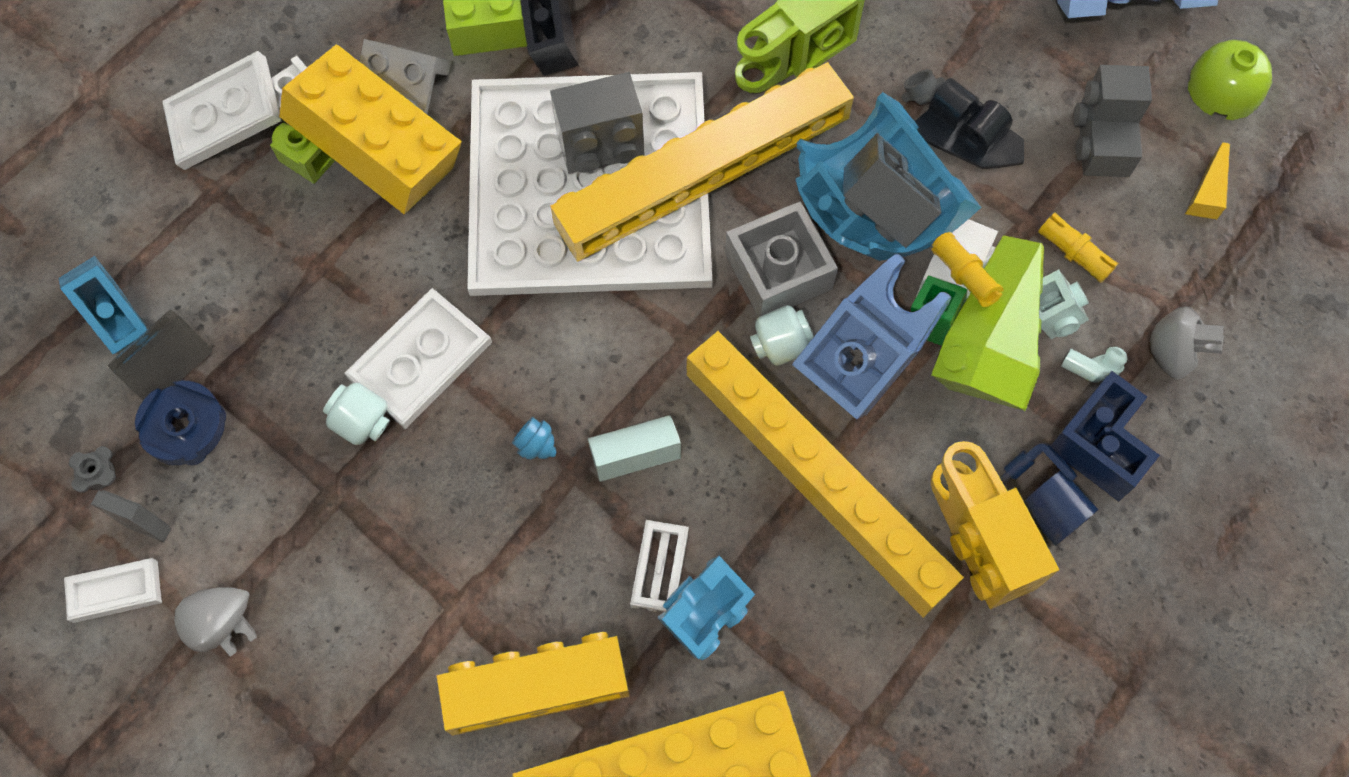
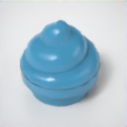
[512,417,556,460]

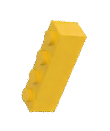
[436,632,630,736]

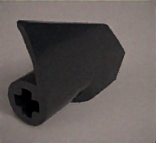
[914,78,1024,169]

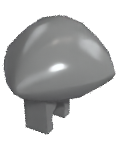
[1150,306,1224,380]
[174,587,257,657]

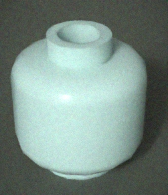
[750,305,814,366]
[323,383,390,445]

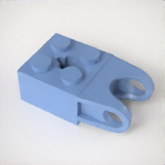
[792,254,951,419]

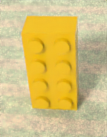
[279,44,462,214]

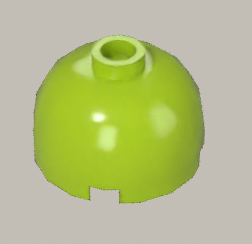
[1188,40,1272,120]

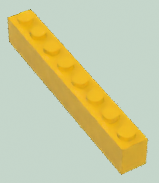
[550,62,854,262]
[687,331,964,618]

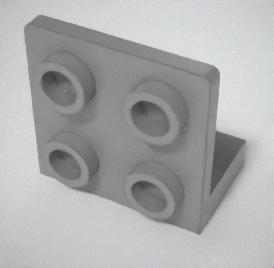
[359,39,451,114]

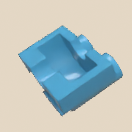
[658,556,755,660]

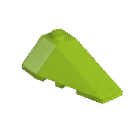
[931,235,1044,411]

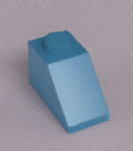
[59,256,149,354]

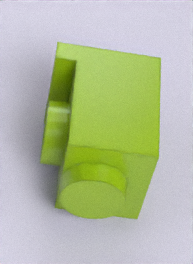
[270,123,335,184]

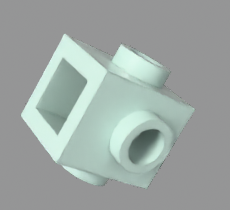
[1039,269,1089,339]

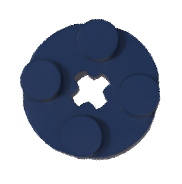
[135,380,226,466]

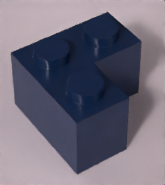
[1051,371,1160,502]

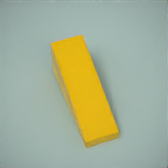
[1185,142,1230,220]

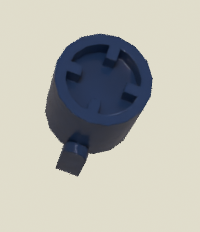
[1000,443,1099,546]

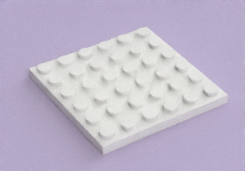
[468,72,712,296]

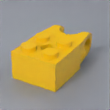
[931,441,1060,609]

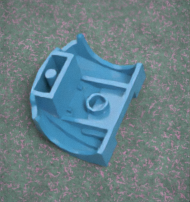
[796,92,982,261]

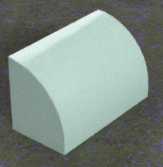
[588,415,681,482]

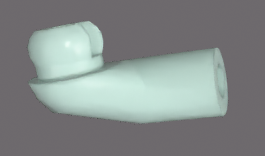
[1061,347,1127,383]

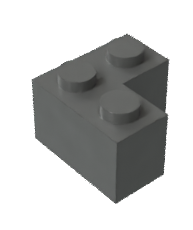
[1074,65,1152,177]
[843,133,941,248]

